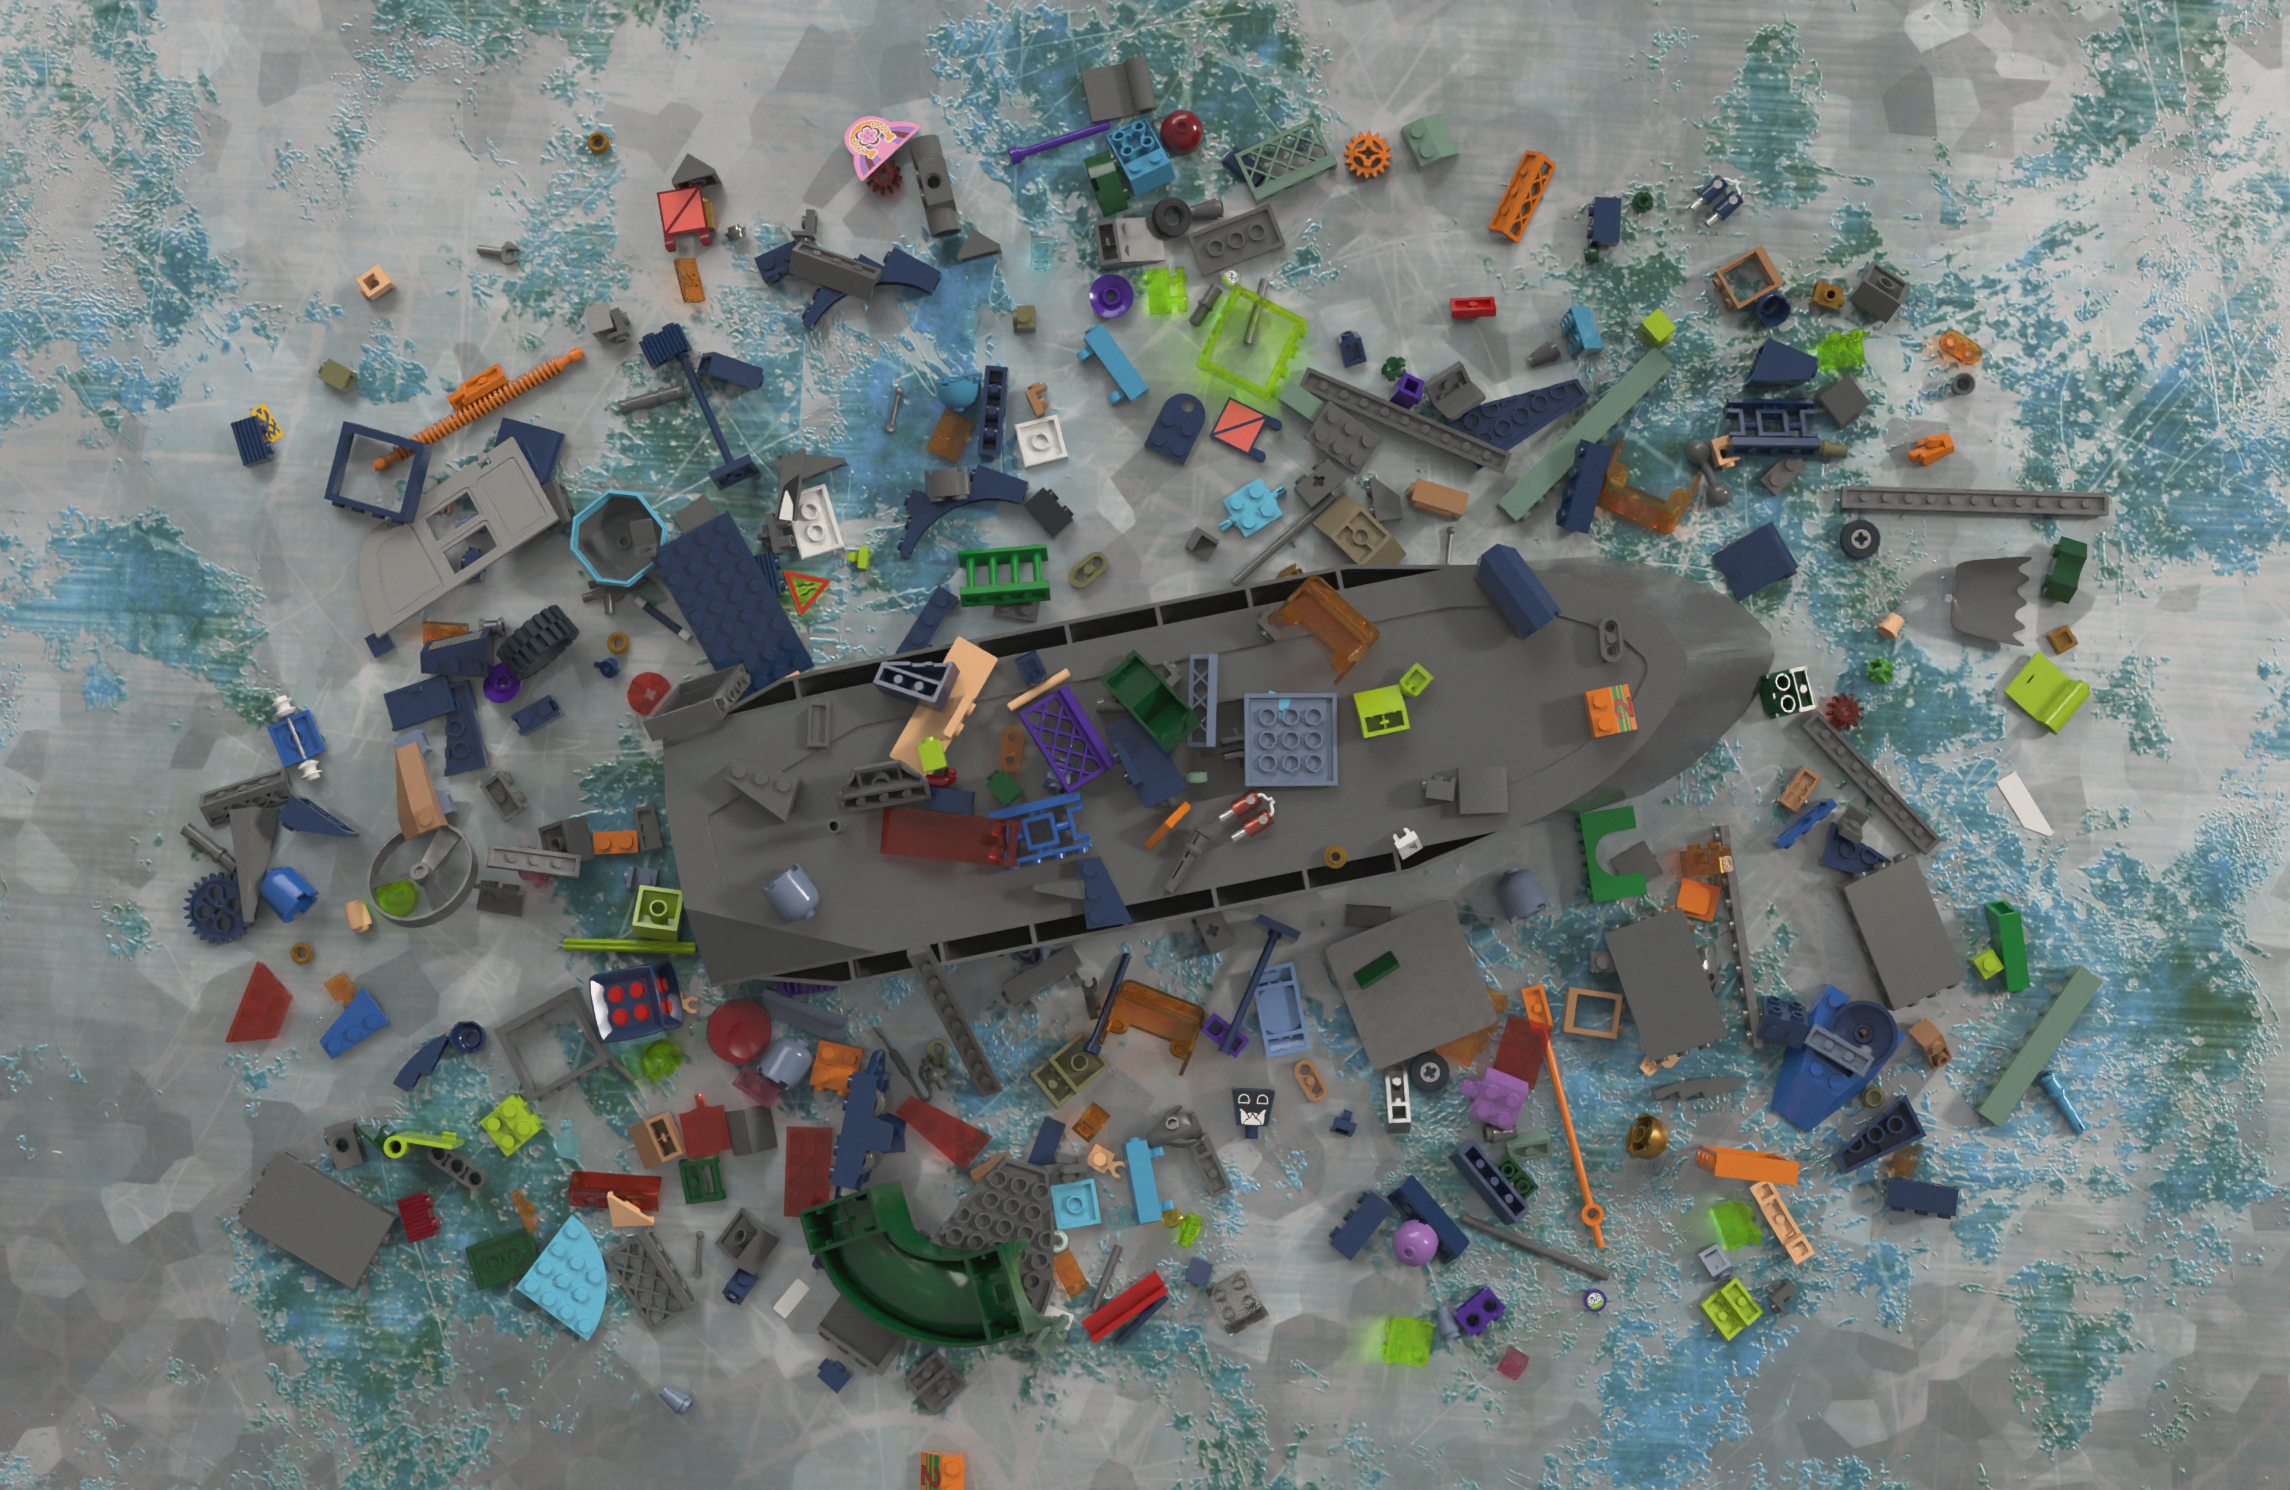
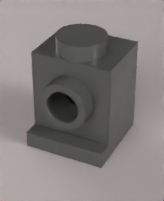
[1420,775,1456,802]

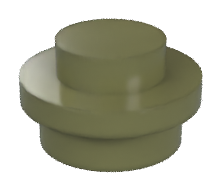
[1861,1086,1884,1108]

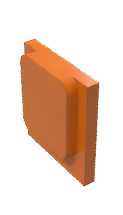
[1674,878,1721,922]

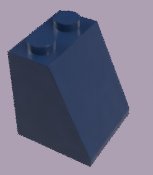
[1743,338,1819,388]

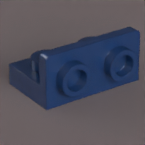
[754,240,796,284]

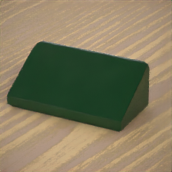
[1354,951,1400,990]

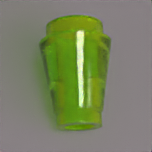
[1178,1212,1203,1248]

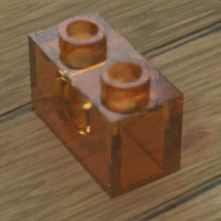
[1679,841,1734,878]

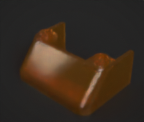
[1596,438,1703,535]
[1267,575,1380,685]
[1099,980,1205,1076]

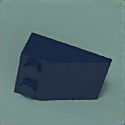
[277,795,359,838]

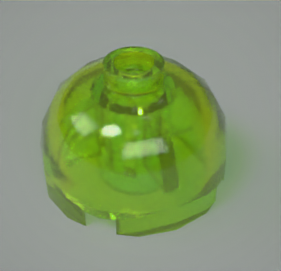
[375,879,419,918]
[639,1039,684,1084]

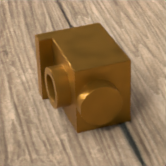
[1808,279,1846,312]

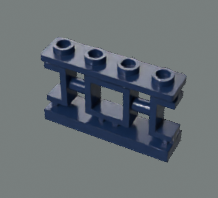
[1723,397,1821,457]

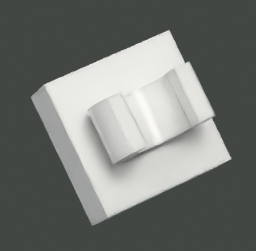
[1393,828,1423,860]

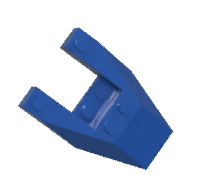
[1770,984,1906,1132]

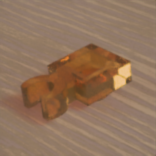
[323,970,356,1009]
[1887,1143,1923,1180]

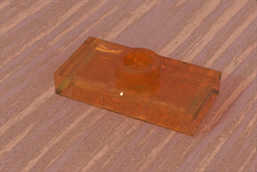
[673,258,706,303]
[509,1187,541,1233]
[1053,1248,1090,1298]

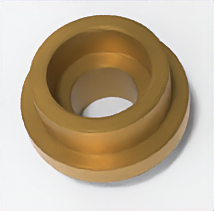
[587,132,610,154]
[607,632,630,654]
[1324,845,1347,868]
[290,942,313,964]

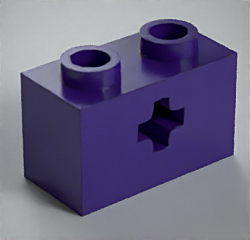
[1200,1012,1250,1058]

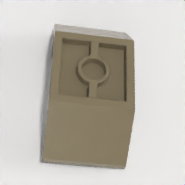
[1312,492,1407,565]

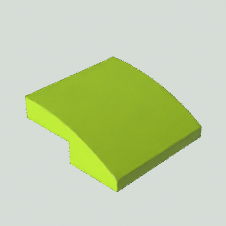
[1698,1277,1764,1341]

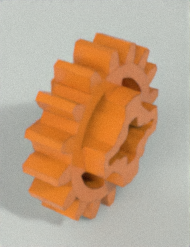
[1343,130,1392,180]

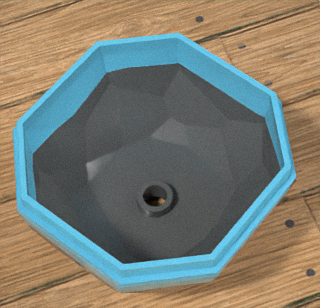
[569,489,668,587]

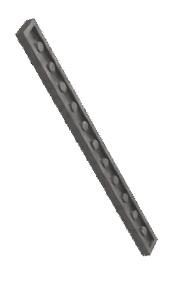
[1840,485,2109,516]

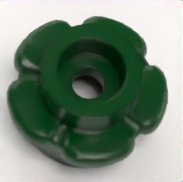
[1632,191,1654,213]
[1584,244,1600,266]

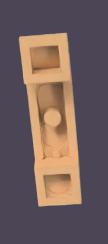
[1749,1181,1815,1265]

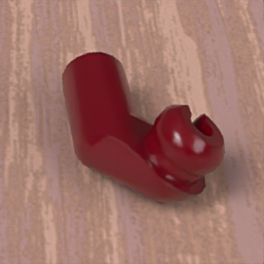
[926,768,957,787]

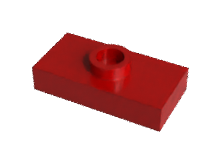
[1450,296,1496,318]

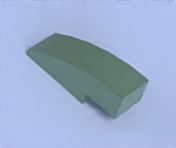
[1278,380,1325,424]

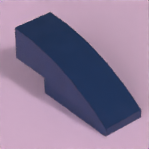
[393,1033,450,1092]

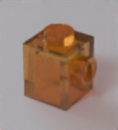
[1071,1102,1110,1143]

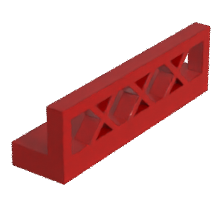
[1082,1270,1168,1343]

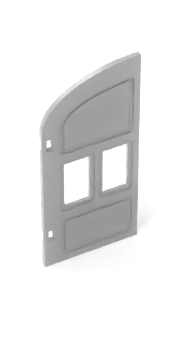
[359,437,560,639]

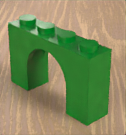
[1575,806,1647,902]

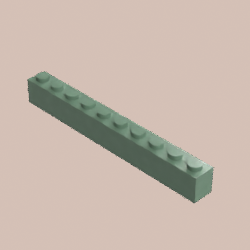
[1495,347,1673,524]

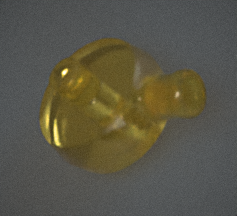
[1162,1208,1183,1228]

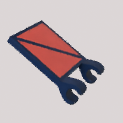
[1210,397,1282,463]

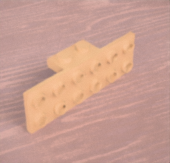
[890,637,998,777]

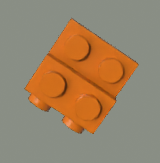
[809,1039,864,1097]

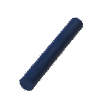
[1115,1294,1169,1346]

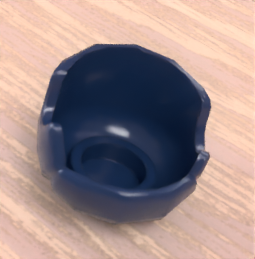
[1755,291,1791,327]
[449,1021,486,1055]

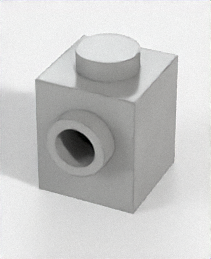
[584,301,617,337]

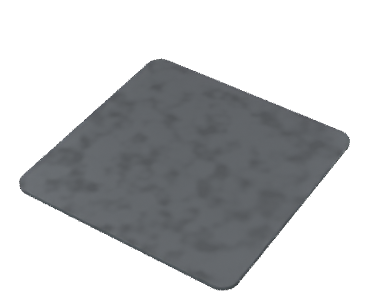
[1326,900,1497,1069]

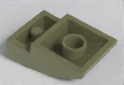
[1028,1031,1111,1110]

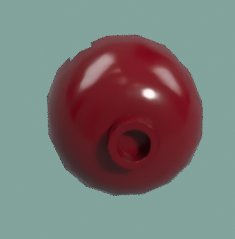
[1160,109,1204,156]

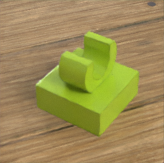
[847,546,871,571]

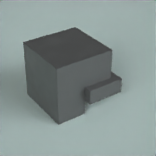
[1815,372,1873,429]

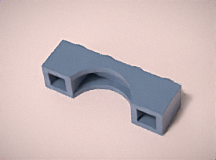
[394,728,457,816]

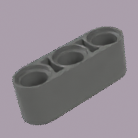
[427,1146,489,1189]

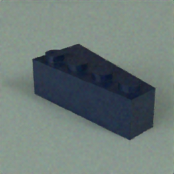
[1831,1095,1927,1175]

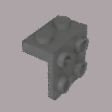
[1423,361,1486,421]

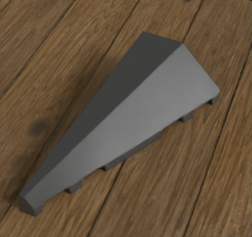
[229,807,281,924]

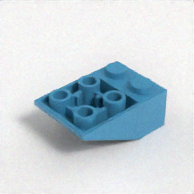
[1106,117,1175,197]
[1560,306,1604,360]

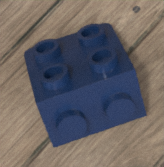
[1756,995,1809,1049]

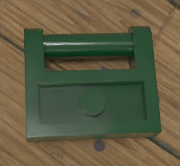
[678,1154,727,1204]

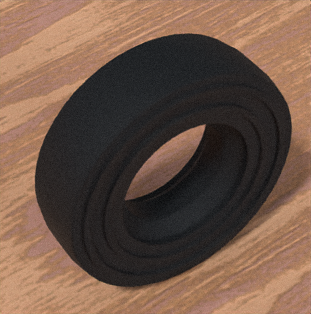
[1152,197,1192,238]

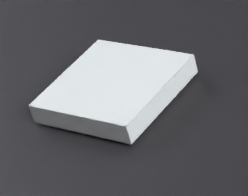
[1014,414,1068,469]

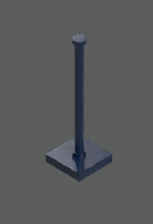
[676,352,760,491]
[1217,914,1301,1056]

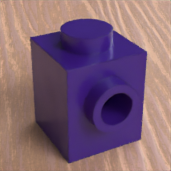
[1389,372,1425,410]

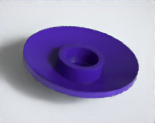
[1089,274,1133,318]
[483,662,523,703]

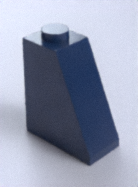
[696,352,764,391]

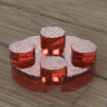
[627,672,672,716]

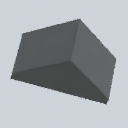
[957,229,1002,264]

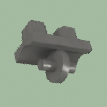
[757,513,796,555]

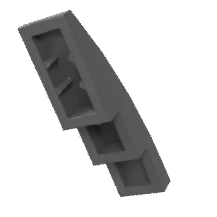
[1650,1076,1747,1100]

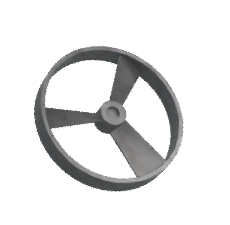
[366,824,478,928]

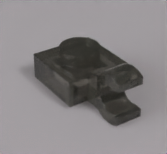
[1081,977,1101,1020]

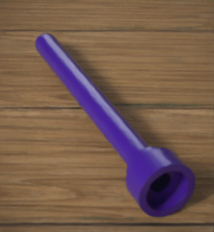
[1008,121,1111,165]

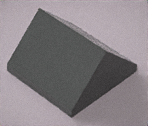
[671,153,722,189]
[725,1103,778,1156]

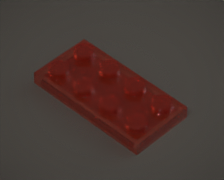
[784,1126,832,1217]

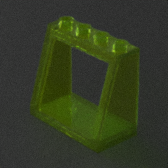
[1196,283,1309,402]

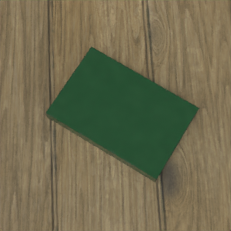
[465,1226,540,1290]

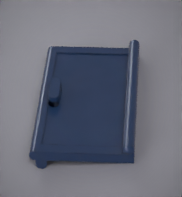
[383,675,457,732]

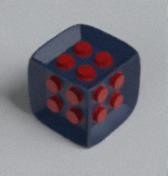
[589,960,683,1044]

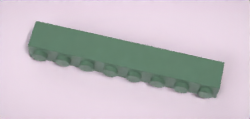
[1972,965,2103,1127]

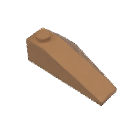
[395,742,448,841]

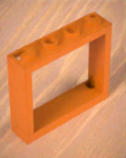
[1695,1145,1799,1185]

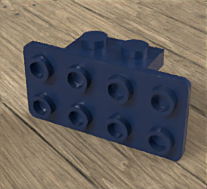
[1106,714,1186,808]

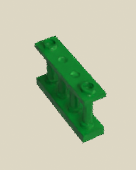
[958,544,1051,608]

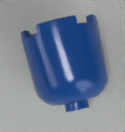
[260,866,319,923]

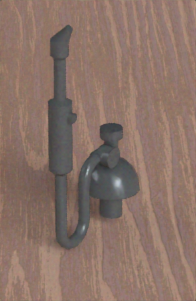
[873,1027,948,1102]

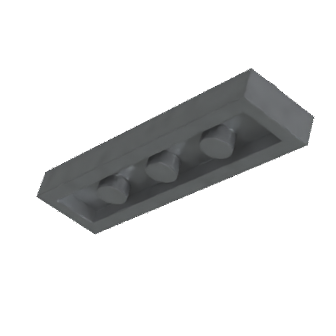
[487,843,581,879]

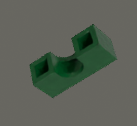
[986,769,1025,807]

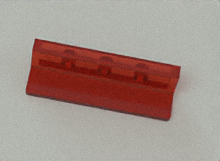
[568,1171,662,1212]

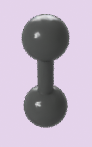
[1686,439,1731,507]

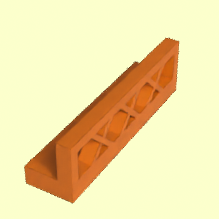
[1487,150,1556,243]

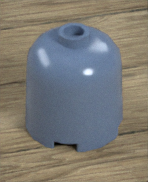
[761,862,819,921]
[1497,868,1551,924]
[756,1037,813,1094]

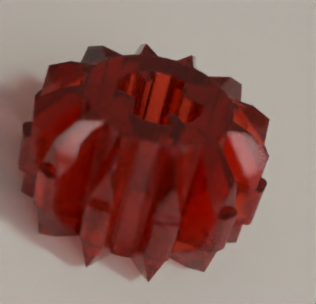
[866,159,903,196]
[1825,692,1865,730]

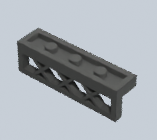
[199,768,294,827]

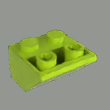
[1353,684,1410,739]

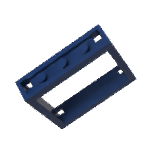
[324,421,433,525]

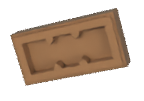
[1777,765,1822,814]

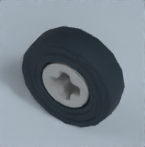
[1839,519,1881,560]
[1409,1052,1450,1092]

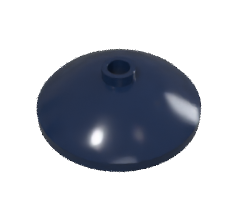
[1829,1000,1898,1068]

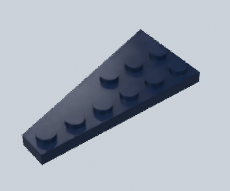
[1441,379,1589,471]

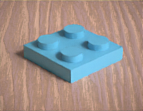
[1050,1178,1102,1230]

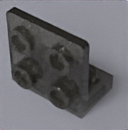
[474,880,527,917]
[1206,1270,1269,1337]

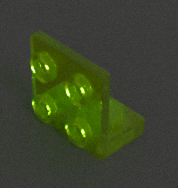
[1816,329,1870,371]
[1712,1198,1763,1251]

